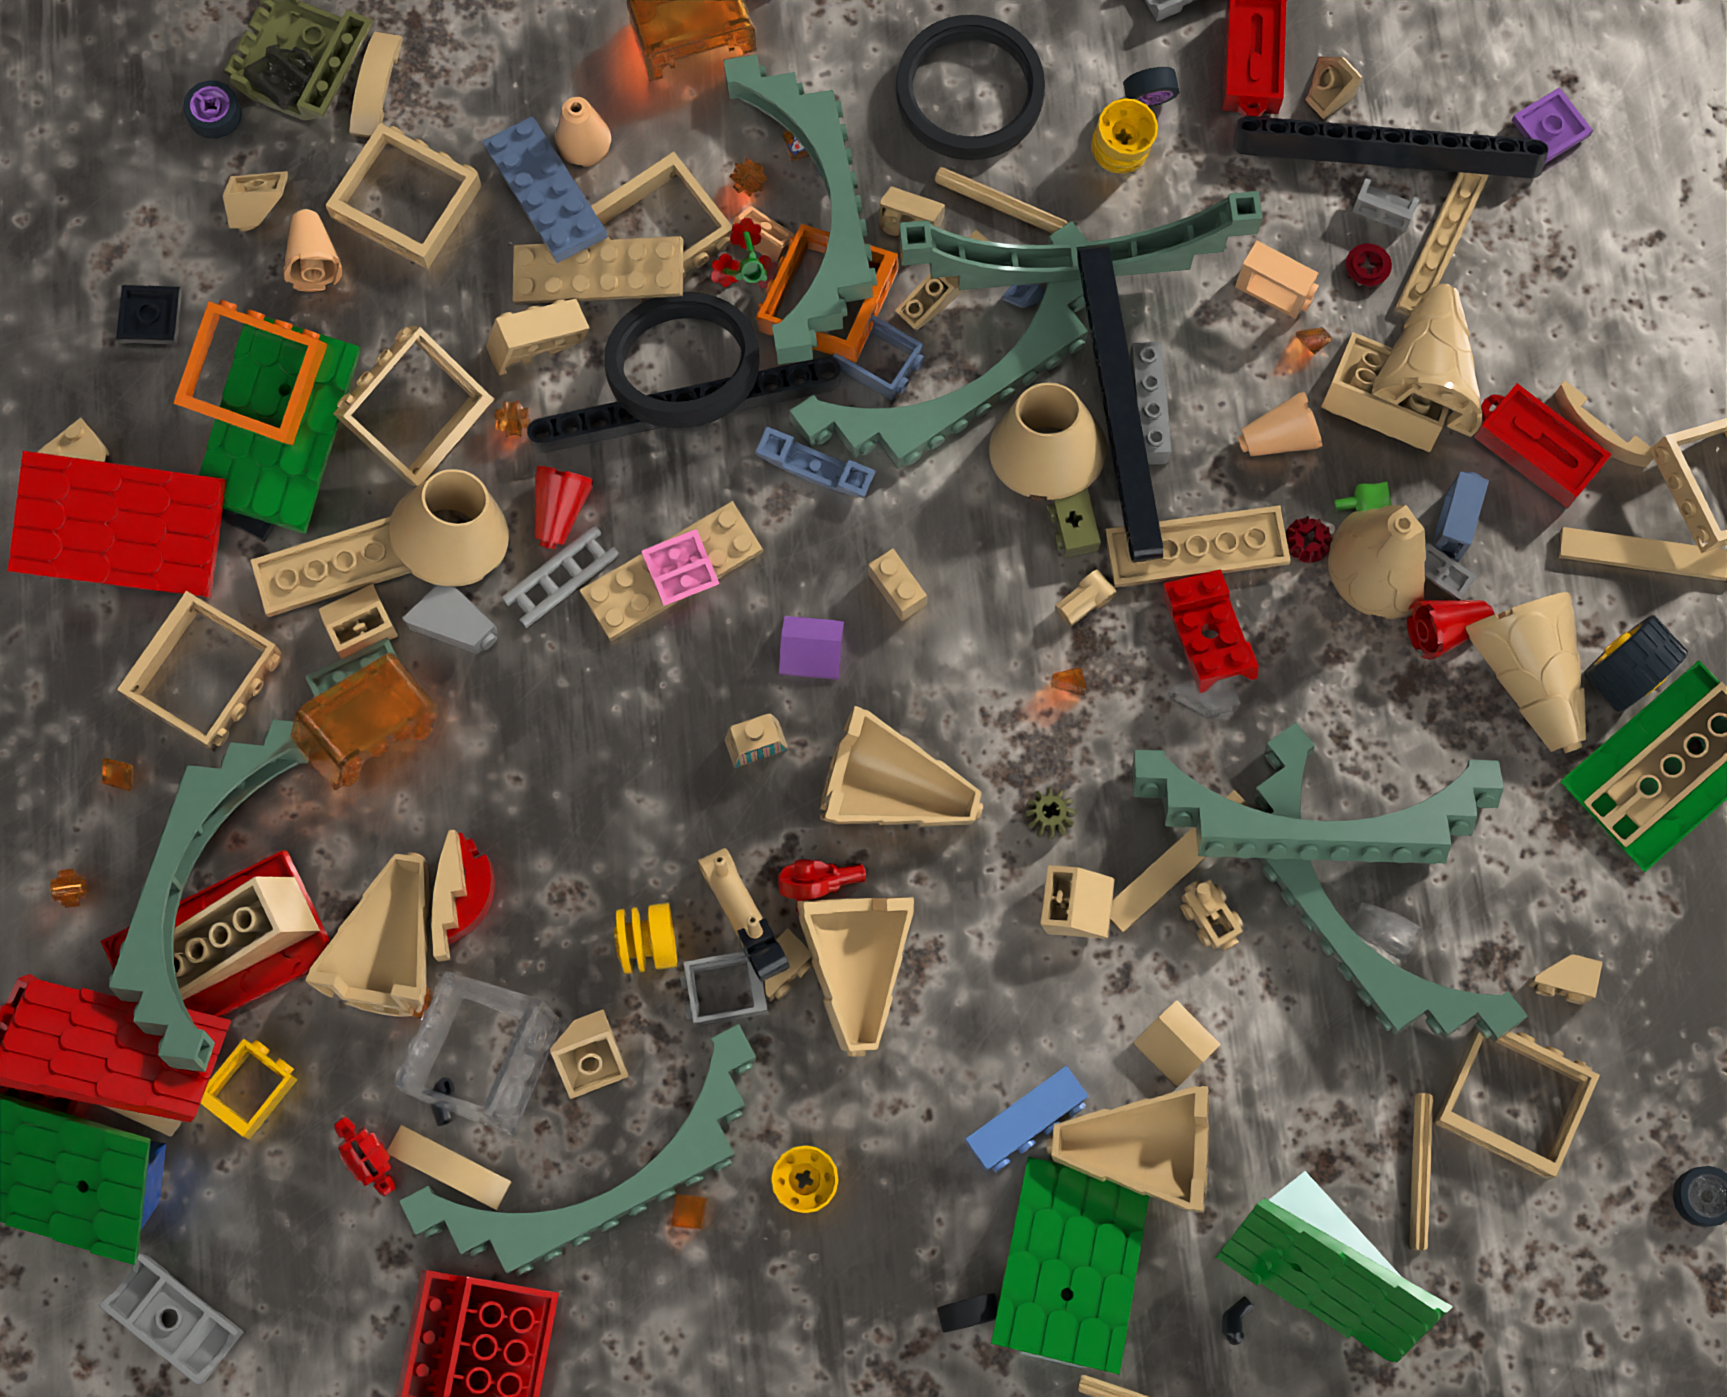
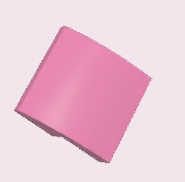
[641,529,719,606]

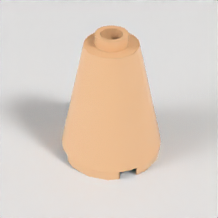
[554,97,611,167]
[283,209,342,292]
[1237,391,1323,456]

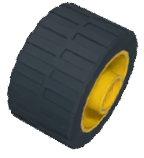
[1584,615,1688,712]

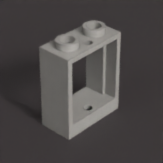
[679,951,768,1027]

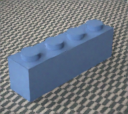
[964,1065,1089,1173]

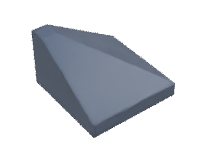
[1001,284,1044,309]

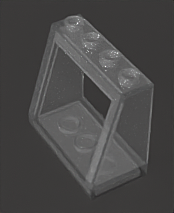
[394,971,563,1136]

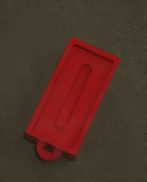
[1222,0,1287,117]
[1474,383,1612,509]

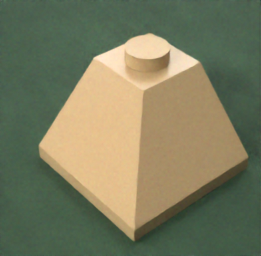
[223,171,288,231]
[550,1009,629,1099]

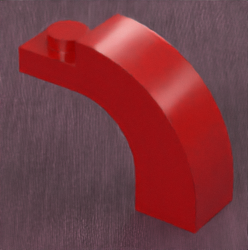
[431,832,495,945]

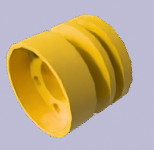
[1091,98,1158,174]
[614,903,677,974]
[771,1145,839,1213]

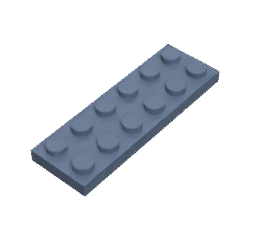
[482,116,608,263]

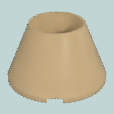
[989,383,1107,500]
[389,469,509,586]

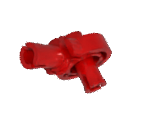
[778,859,866,914]

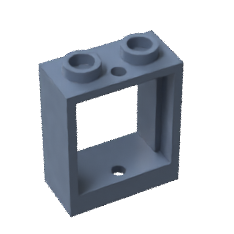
[833,314,925,401]
[1431,471,1489,563]

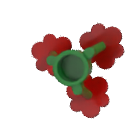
[710,218,778,289]

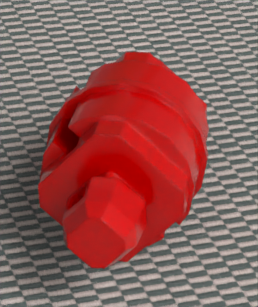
[334,1116,395,1197]

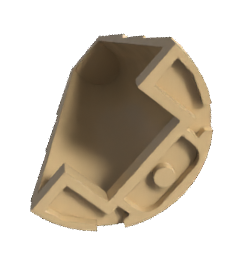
[1372,283,1482,437]
[1328,505,1426,619]
[1465,592,1586,753]
[820,706,983,827]
[305,853,430,1017]
[797,897,914,1057]
[1047,1086,1209,1213]

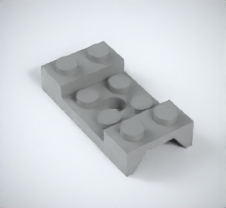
[99,1253,244,1385]

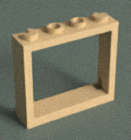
[325,123,482,269]
[591,151,733,303]
[333,326,494,487]
[1650,418,1727,553]
[117,591,282,752]
[1434,1028,1600,1180]

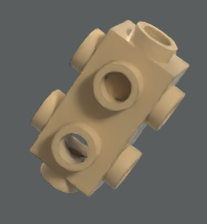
[1180,879,1243,952]

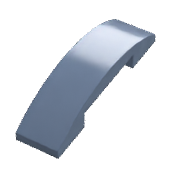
[755,427,876,498]

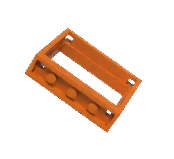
[755,223,899,363]
[173,299,328,446]

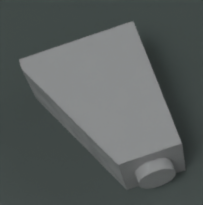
[402,585,499,654]

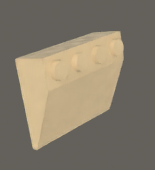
[1321,332,1449,452]

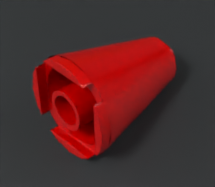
[534,466,594,550]
[1407,600,1494,660]

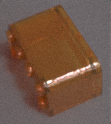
[627,0,757,82]
[290,653,439,791]

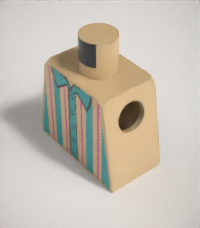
[724,713,788,768]

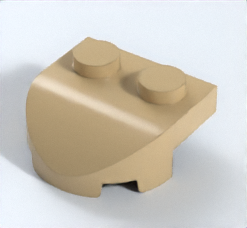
[37,418,109,462]

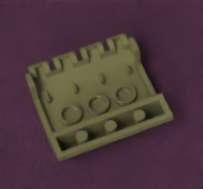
[223,0,373,120]

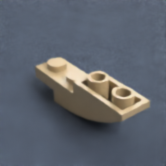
[894,229,990,331]

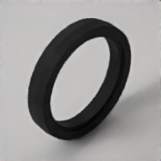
[895,15,1045,160]
[605,292,760,429]

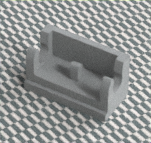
[1352,178,1419,232]
[1424,542,1477,600]

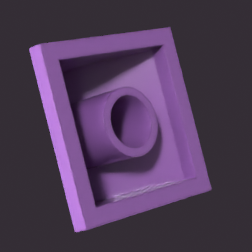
[779,616,844,680]

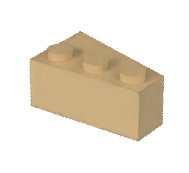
[486,298,589,376]

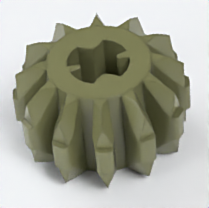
[1024,787,1076,840]

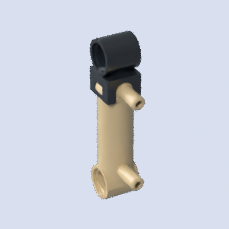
[697,848,790,982]

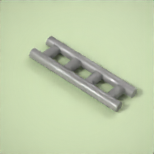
[501,525,620,628]

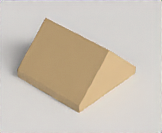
[1133,1000,1221,1088]

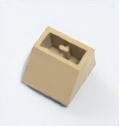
[879,186,945,236]
[319,583,398,659]
[1041,865,1115,939]

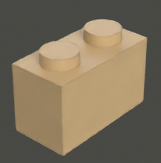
[868,548,927,621]

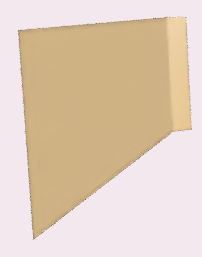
[1305,57,1363,119]

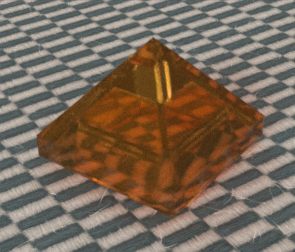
[1296,327,1332,355]
[102,757,133,791]

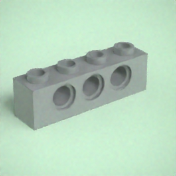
[1129,342,1172,465]

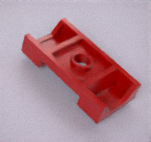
[1163,569,1259,693]

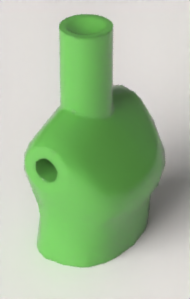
[1335,481,1392,511]

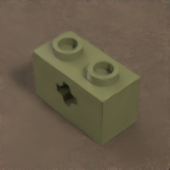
[1047,488,1101,559]

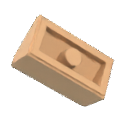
[733,206,795,262]

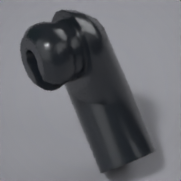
[428,1077,455,1126]
[1222,1296,1254,1345]

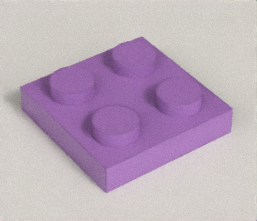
[1511,87,1593,163]

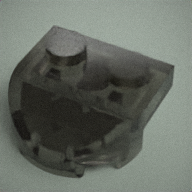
[243,44,314,111]

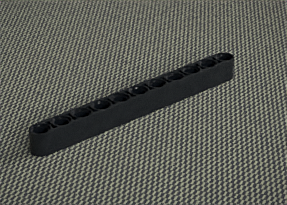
[1233,116,1549,178]
[1077,245,1163,563]
[527,357,841,453]

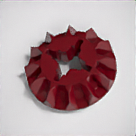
[1345,243,1392,288]
[1286,516,1333,563]

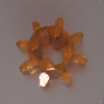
[729,158,767,197]
[494,400,531,437]
[50,868,88,908]

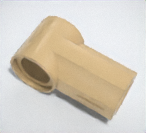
[1055,569,1117,627]

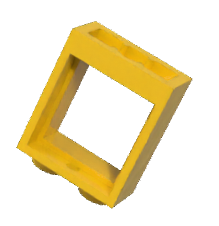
[201,1038,298,1140]

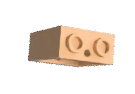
[1235,240,1319,319]

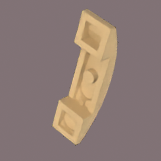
[349,32,403,138]
[1554,380,1654,467]
[387,1125,512,1210]

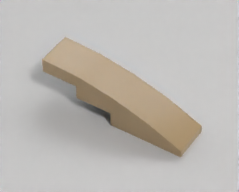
[431,829,467,962]

